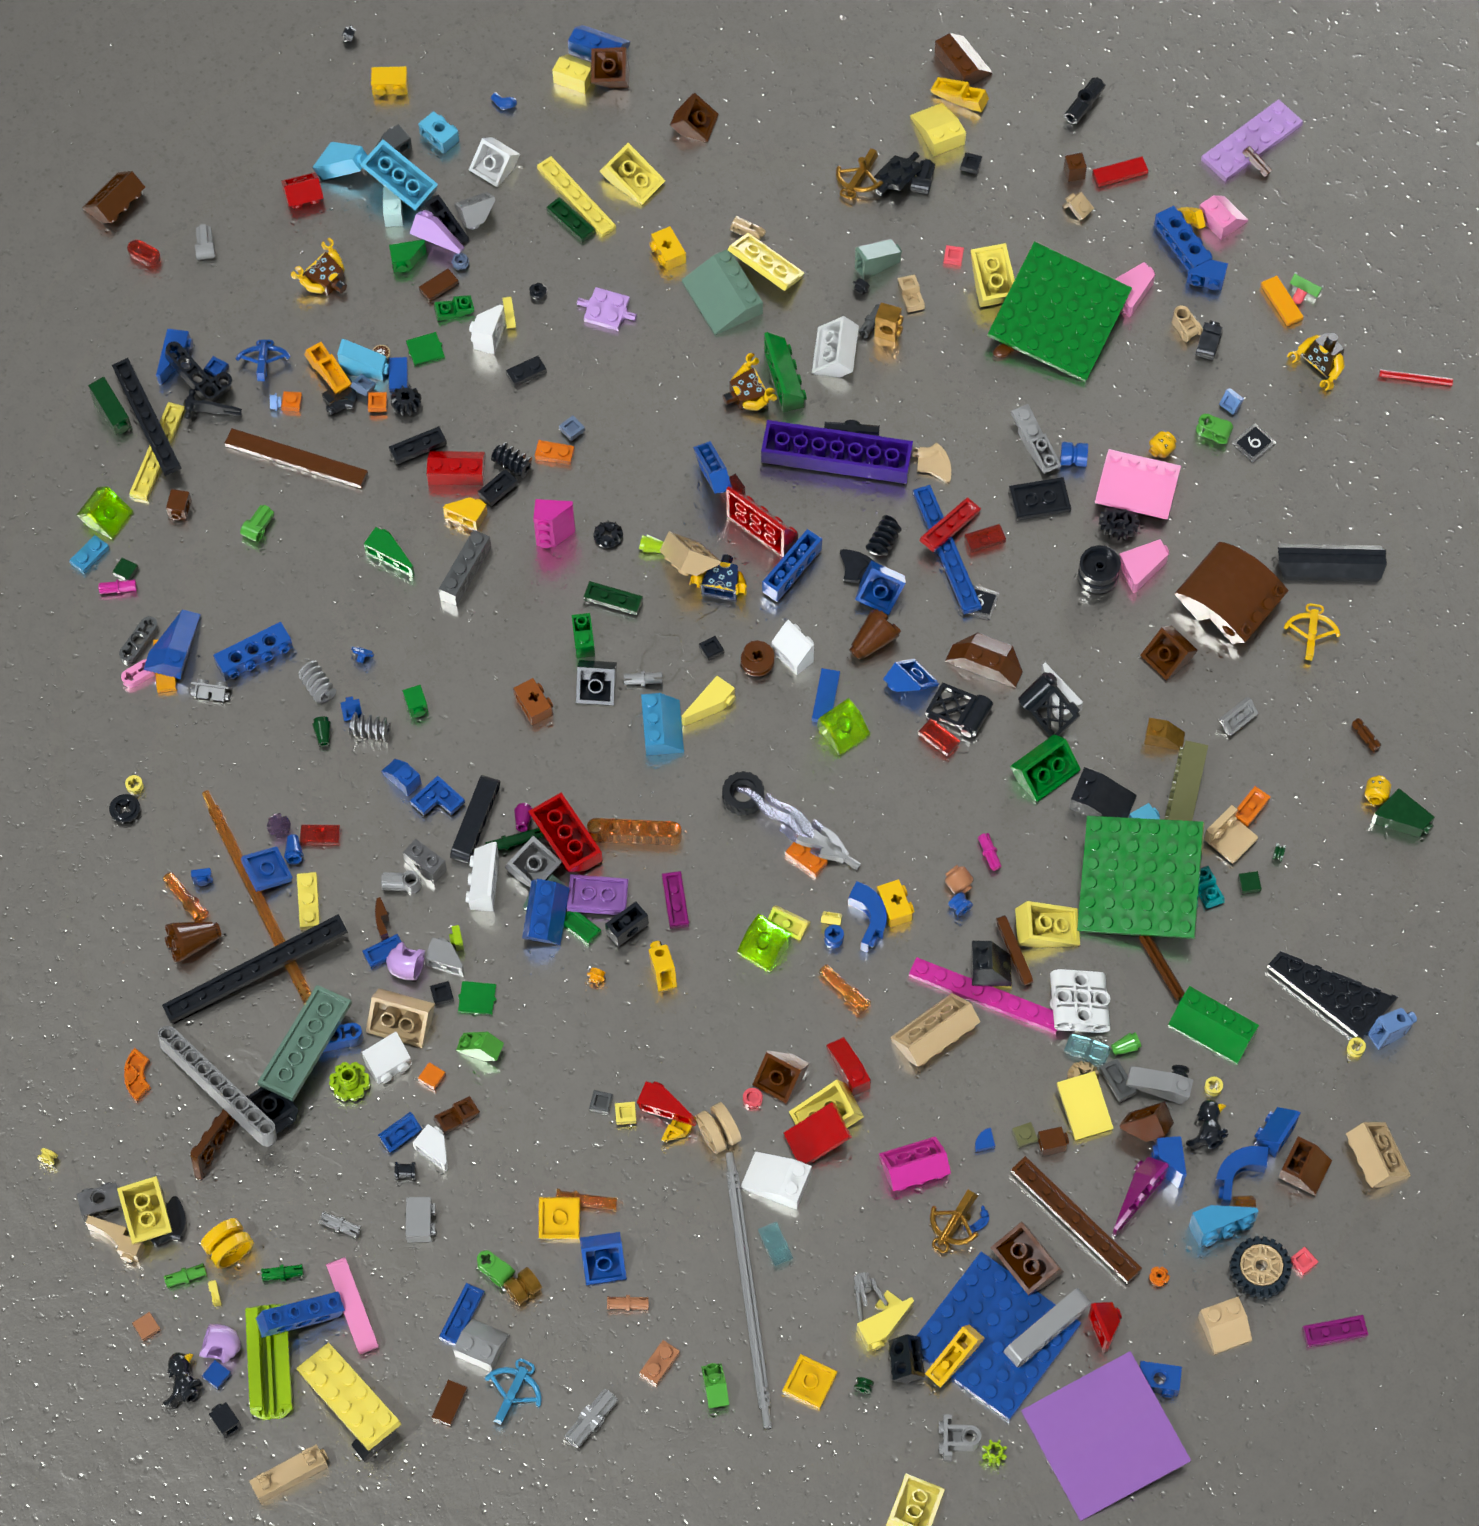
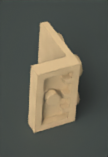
[1204,805,1258,864]

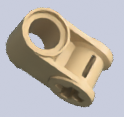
[1172,305,1203,342]

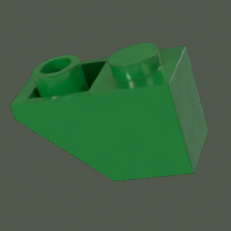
[571,613,595,659]

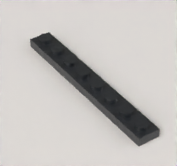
[112,358,182,476]

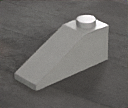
[1126,1066,1193,1104]

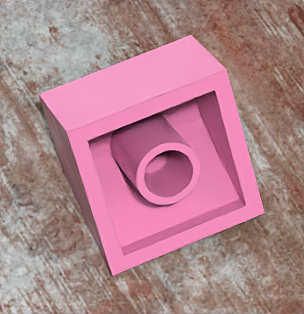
[1199,195,1248,240]

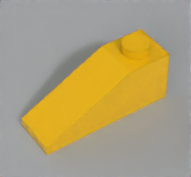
[925,1324,985,1387]

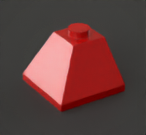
[1088,1302,1122,1353]

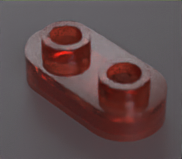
[127,240,161,267]

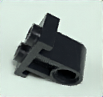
[1195,320,1223,361]

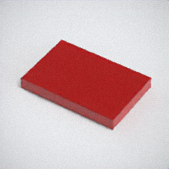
[783,1102,852,1165]

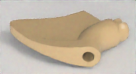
[912,443,951,483]

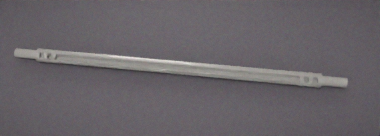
[726,1152,772,1429]

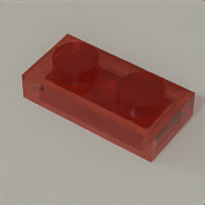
[918,718,960,757]

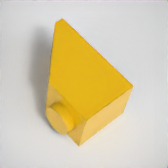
[443,497,488,531]

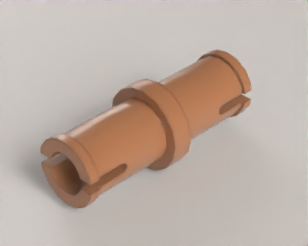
[607,1295,648,1311]

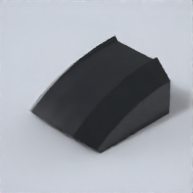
[246,1087,298,1134]

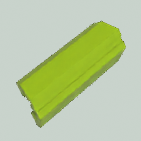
[245,1304,292,1420]

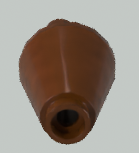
[849,609,901,660]
[165,922,221,962]

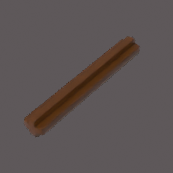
[1139,936,1185,1001]

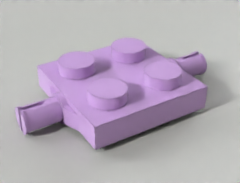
[577,287,637,331]

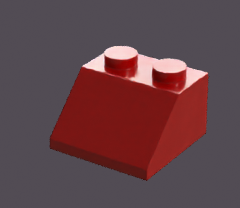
[281,172,324,208]

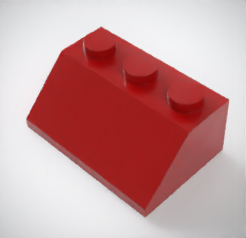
[426,451,485,486]

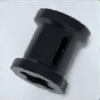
[394,1162,416,1180]

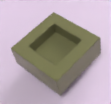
[1012,1122,1038,1149]

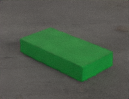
[564,911,601,946]

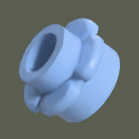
[270,393,281,411]

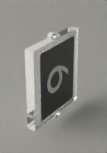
[1232,423,1276,463]
[959,585,999,620]

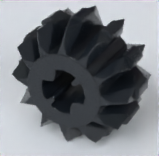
[391,385,422,416]

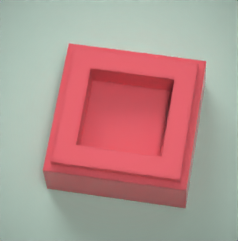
[944,245,964,266]
[1291,1246,1318,1276]

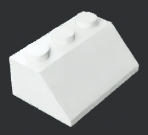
[812,316,859,377]
[466,842,499,911]

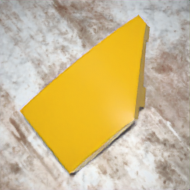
[1177,207,1206,229]
[661,1116,696,1142]

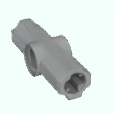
[565,1388,618,1448]

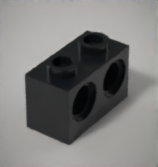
[888,1334,925,1383]

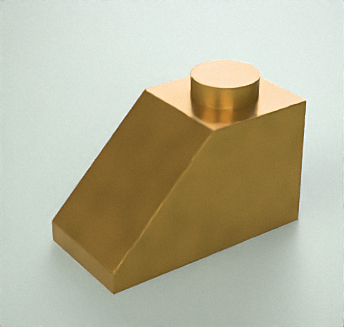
[1144,718,1185,750]

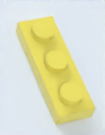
[297,872,320,930]

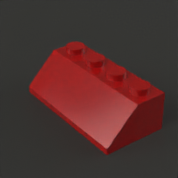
[528,792,603,872]

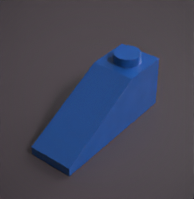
[156,329,193,385]

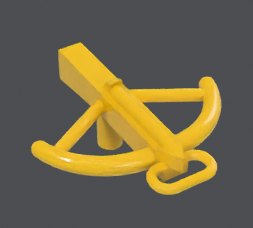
[1284,603,1341,661]

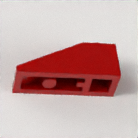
[826,1037,871,1096]
[637,1081,697,1126]

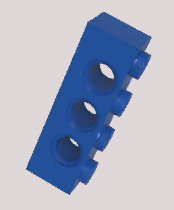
[1154,206,1213,271]
[693,441,732,494]
[762,529,822,602]
[213,622,293,681]
[256,1291,345,1338]

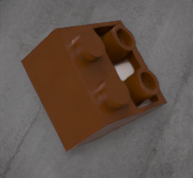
[1278,1136,1332,1195]

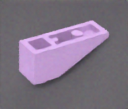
[410,210,465,254]

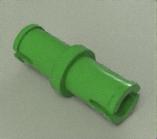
[164,1263,207,1288]

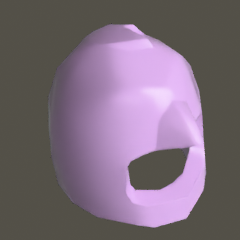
[386,942,426,981]
[199,1324,241,1363]

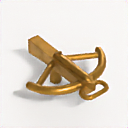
[836,148,883,199]
[930,1189,979,1253]

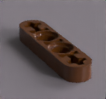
[996,915,1033,986]

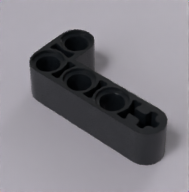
[165,341,232,402]

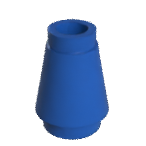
[284,834,304,864]

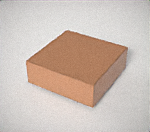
[132,1312,161,1341]

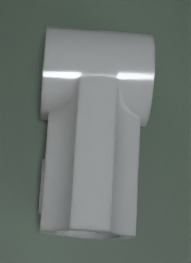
[195,224,215,260]
[381,870,422,894]

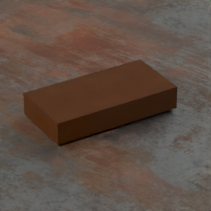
[419,268,459,302]
[432,1380,468,1426]

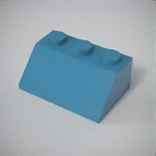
[641,693,684,756]

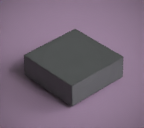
[589,1090,613,1115]

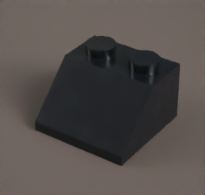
[576,660,617,705]
[971,941,1012,986]

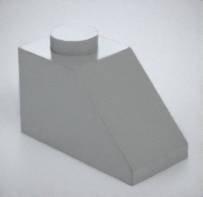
[425,937,464,976]

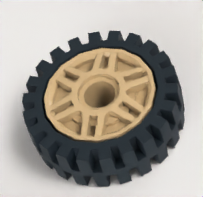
[1230,1236,1292,1299]

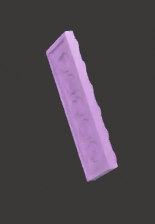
[1201,99,1303,182]

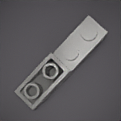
[1011,404,1061,474]

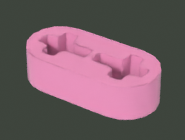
[121,659,155,688]

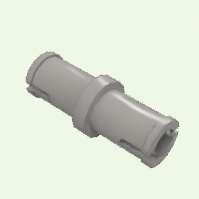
[624,671,663,686]
[319,1211,361,1238]

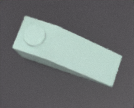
[383,186,403,227]

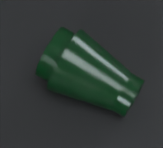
[312,716,331,746]

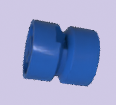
[1060,442,1088,467]

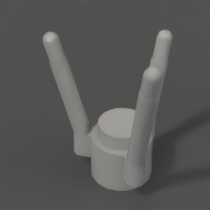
[854,1272,888,1322]

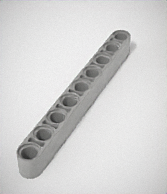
[158,1025,277,1147]

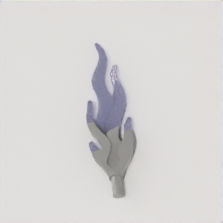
[737,787,861,870]

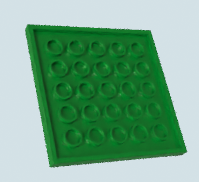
[987,241,1132,383]
[1077,816,1204,939]

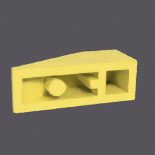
[681,676,736,726]
[857,1297,914,1351]

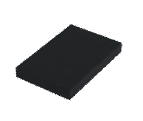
[1009,477,1071,521]

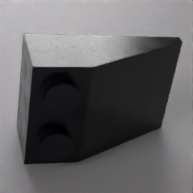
[1069,767,1137,818]

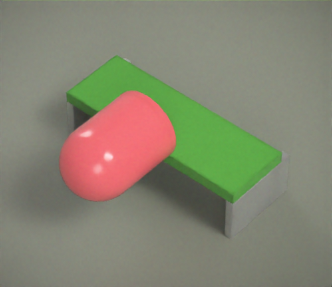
[1290,272,1324,304]

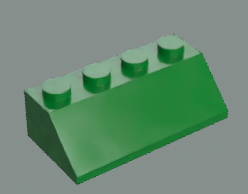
[764,332,807,413]
[1168,986,1259,1065]

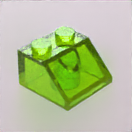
[77,486,133,539]
[817,698,870,755]
[737,913,791,972]

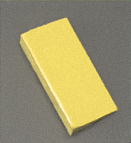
[766,906,810,941]

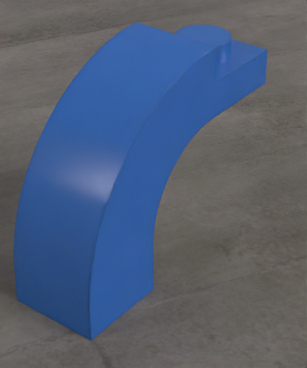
[848,881,887,953]
[1214,1146,1269,1206]

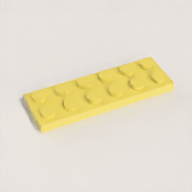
[296,1342,401,1451]

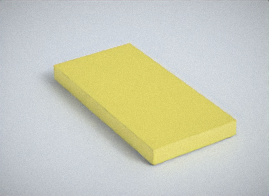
[728,233,805,291]

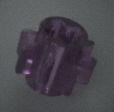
[267,813,291,838]

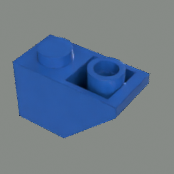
[1186,259,1228,291]

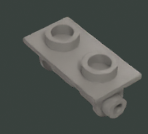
[191,679,232,702]

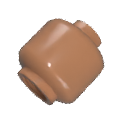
[945,865,974,894]

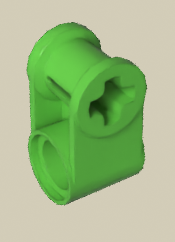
[1196,414,1233,444]
[477,1250,515,1288]

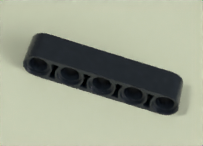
[450,775,500,864]

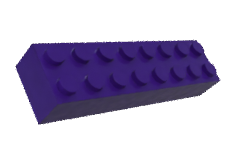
[761,420,913,484]

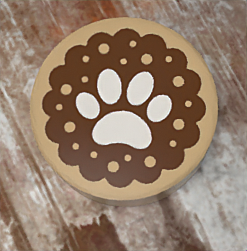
[372,345,391,361]

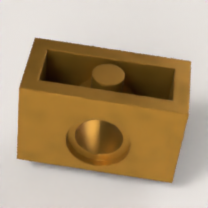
[874,302,904,342]

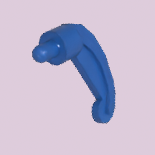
[964,1206,989,1232]

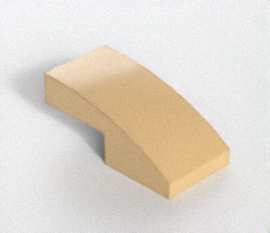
[898,275,925,313]

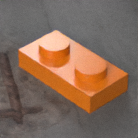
[534,440,575,465]
[1236,786,1271,827]
[785,839,828,877]

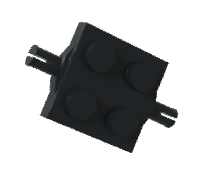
[874,151,922,196]

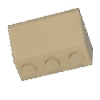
[660,531,721,576]
[366,988,435,1048]
[1346,1122,1411,1187]

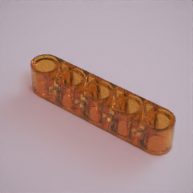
[587,818,682,845]

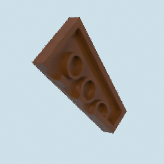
[190,1109,236,1181]

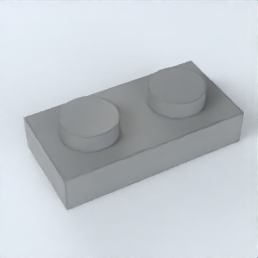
[1219,697,1259,736]

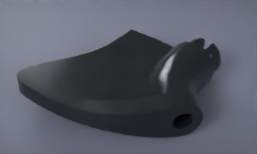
[322,373,356,415]
[840,549,873,587]
[150,1196,186,1247]

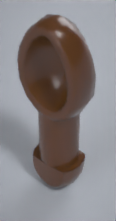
[993,344,1016,358]

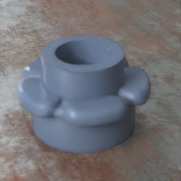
[452,253,469,270]

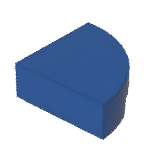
[975,1127,995,1152]

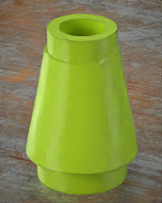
[639,534,664,553]

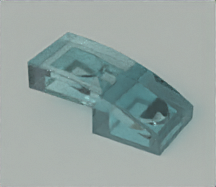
[1064,1034,1111,1065]
[758,1221,793,1266]

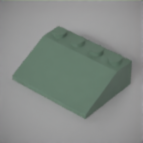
[682,248,763,335]

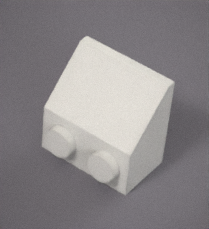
[469,137,520,187]
[470,305,506,354]
[362,1032,412,1085]

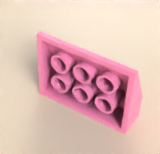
[1095,449,1181,520]

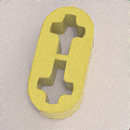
[502,297,516,329]

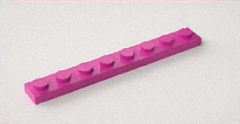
[909,957,1057,1034]

